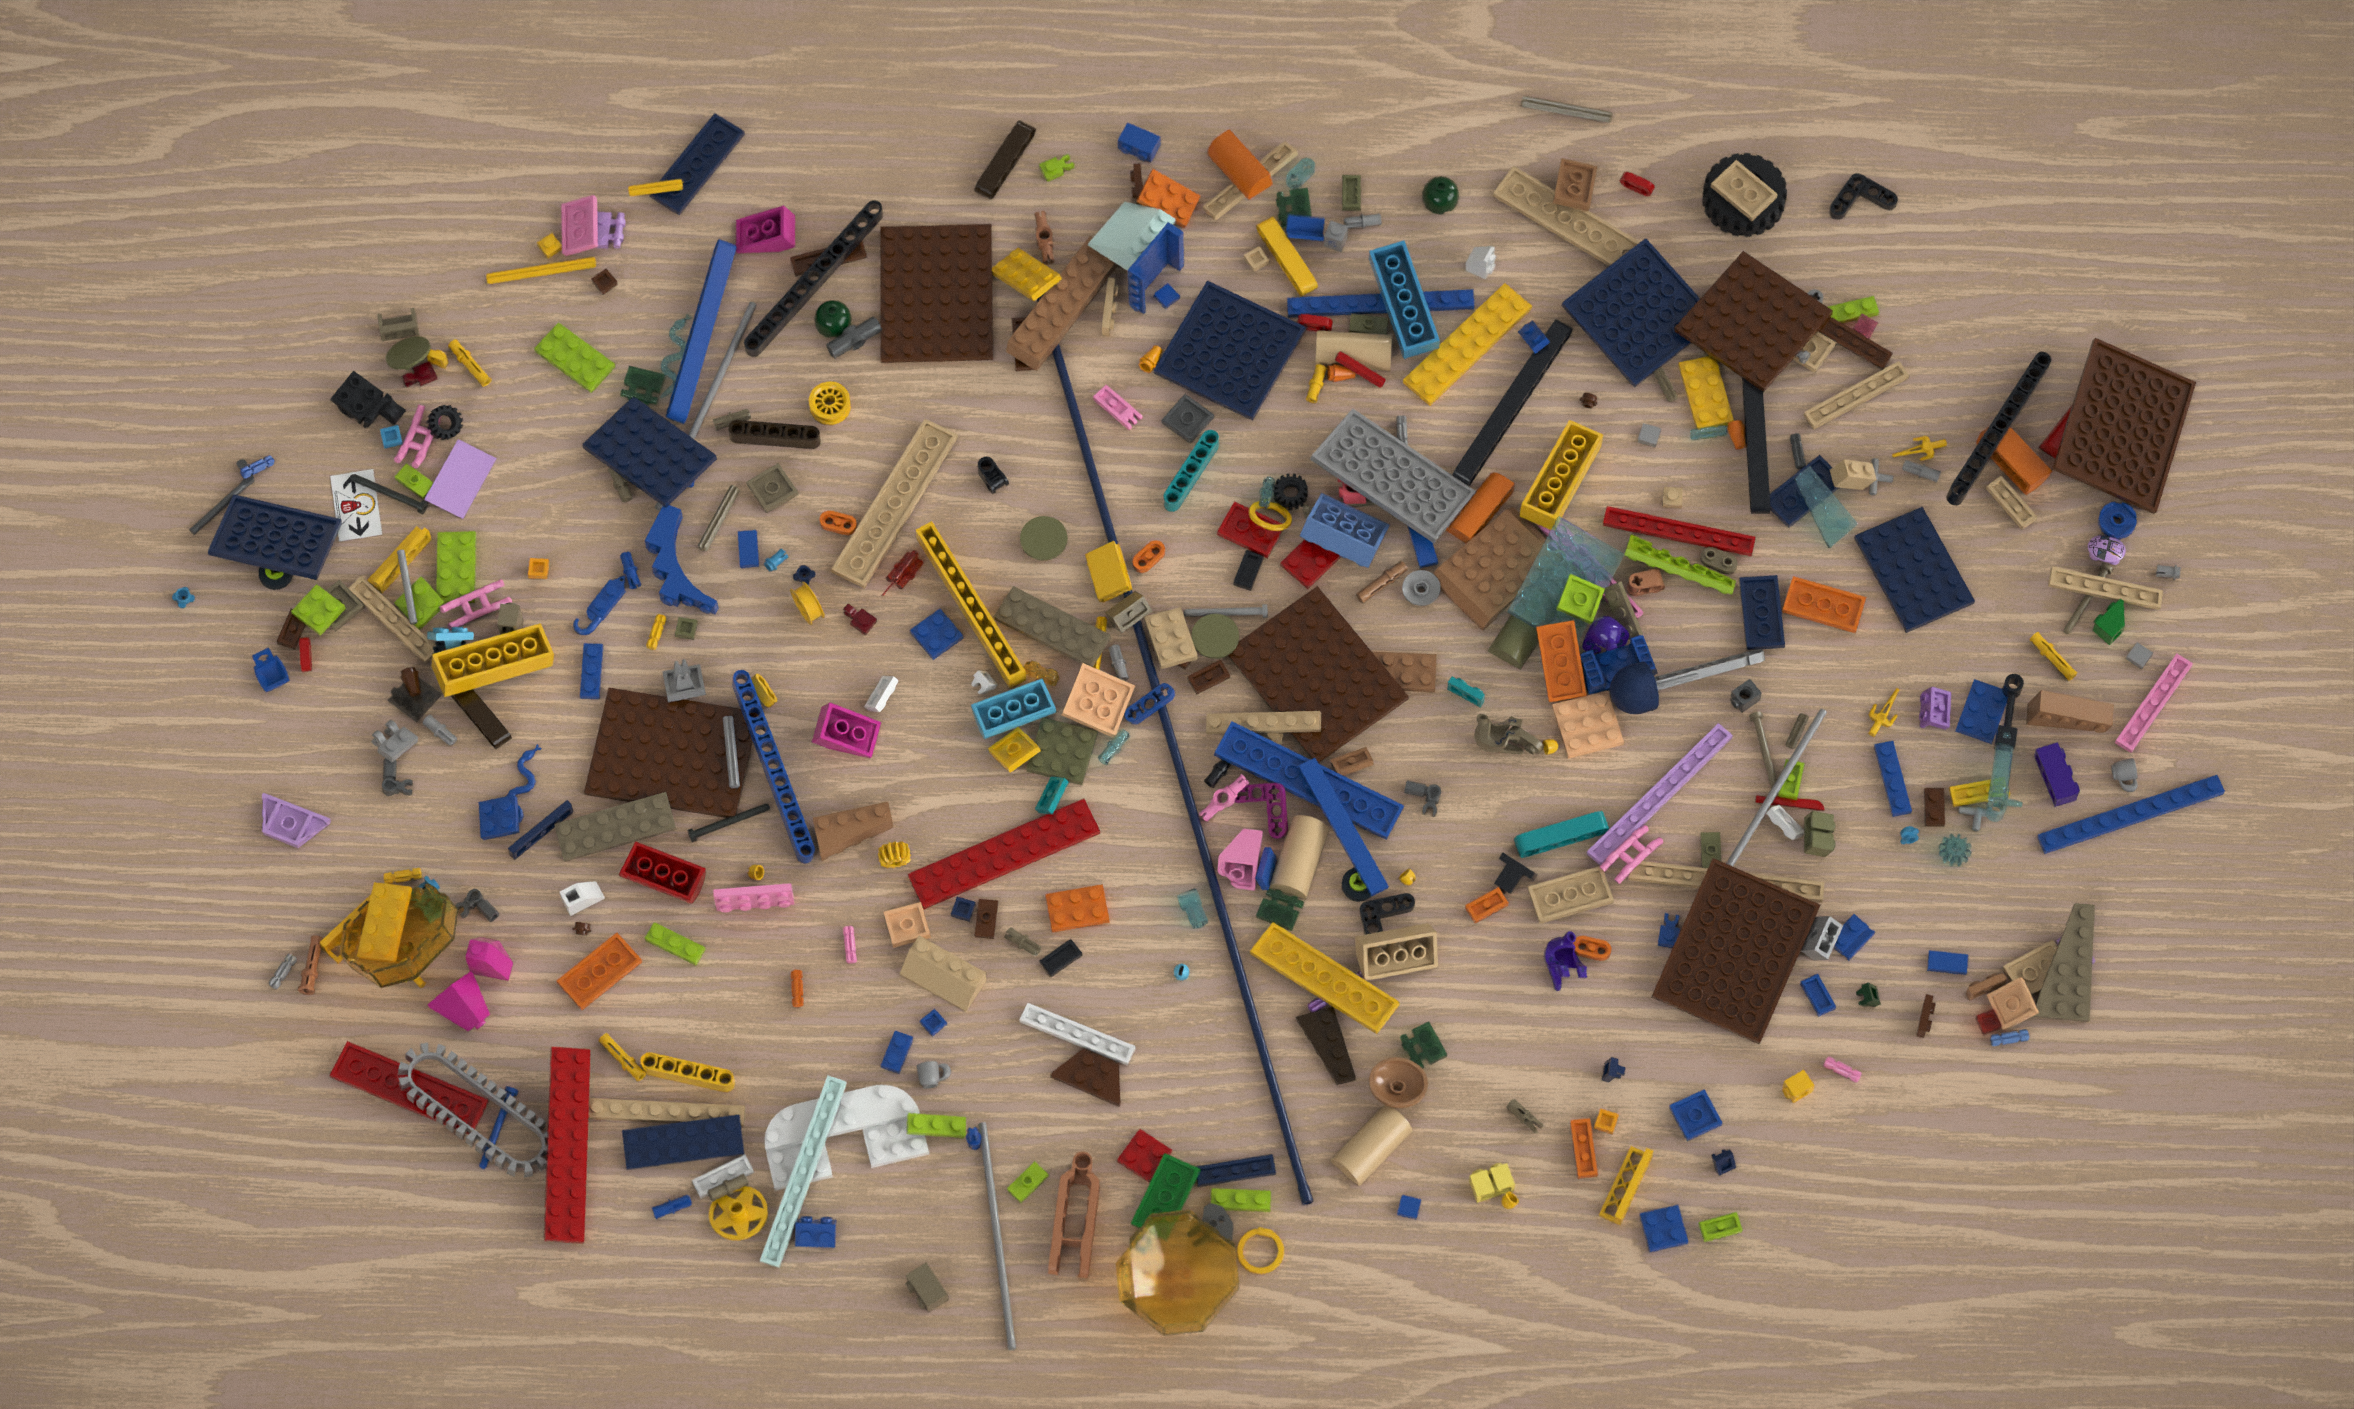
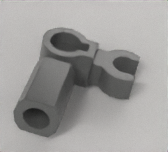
[382,758,413,796]
[1404,780,1441,817]
[454,889,499,922]

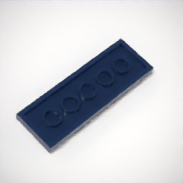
[649,113,745,215]
[622,1115,745,1170]

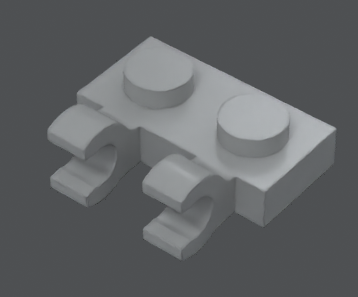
[371,720,418,762]

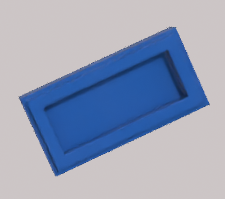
[738,530,759,568]
[1255,847,1277,890]
[1927,950,1968,975]
[1800,974,1836,1017]

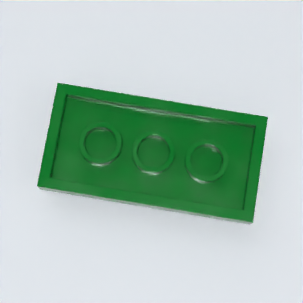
[1131,1153,1201,1241]

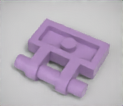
[596,212,626,249]

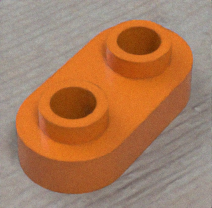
[820,510,857,535]
[1133,540,1165,573]
[1573,936,1611,961]

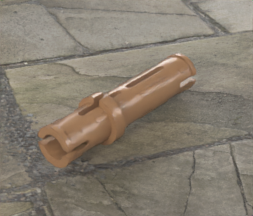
[1356,561,1408,603]

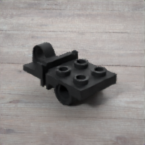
[330,370,406,428]

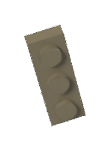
[1604,581,1643,640]

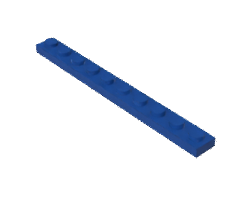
[1287,289,1474,318]
[2037,775,2225,854]

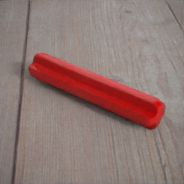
[1335,351,1386,388]

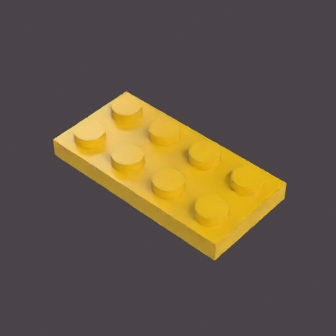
[991,248,1062,301]
[1678,356,1734,431]
[357,882,412,963]

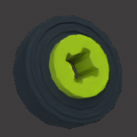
[258,567,293,590]
[1342,867,1371,902]

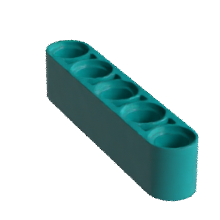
[1164,430,1219,512]
[1514,811,1609,858]

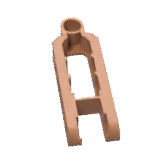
[1048,1151,1100,1279]

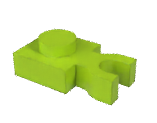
[1039,154,1075,182]

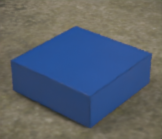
[1154,283,1180,309]
[920,1009,947,1037]
[1397,1195,1421,1220]

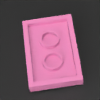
[561,195,598,256]

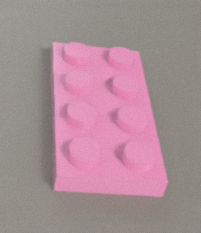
[713,883,794,912]

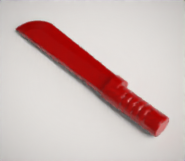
[1755,795,1825,811]

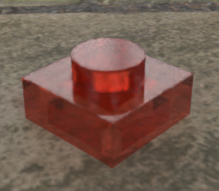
[1975,1009,2002,1035]

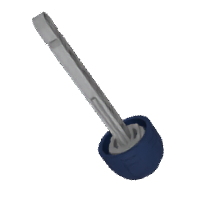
[1610,649,1765,714]

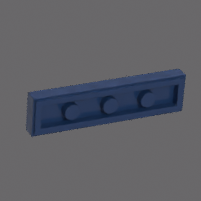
[508,800,574,860]
[1195,1154,1276,1187]

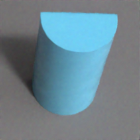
[971,678,1056,739]

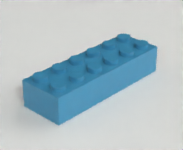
[1369,240,1440,359]

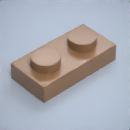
[1331,747,1374,776]
[1966,973,2007,1001]

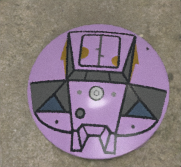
[2088,535,2126,565]

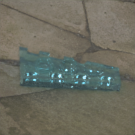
[1794,466,1858,549]

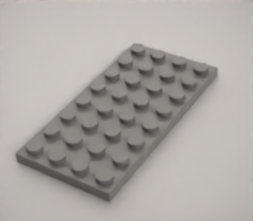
[1310,409,1476,543]

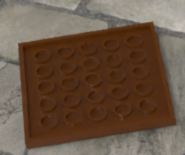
[1674,251,1833,392]

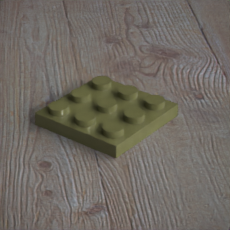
[1026,718,1098,785]

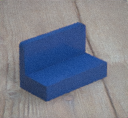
[1285,214,1325,241]

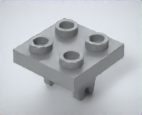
[662,659,706,702]

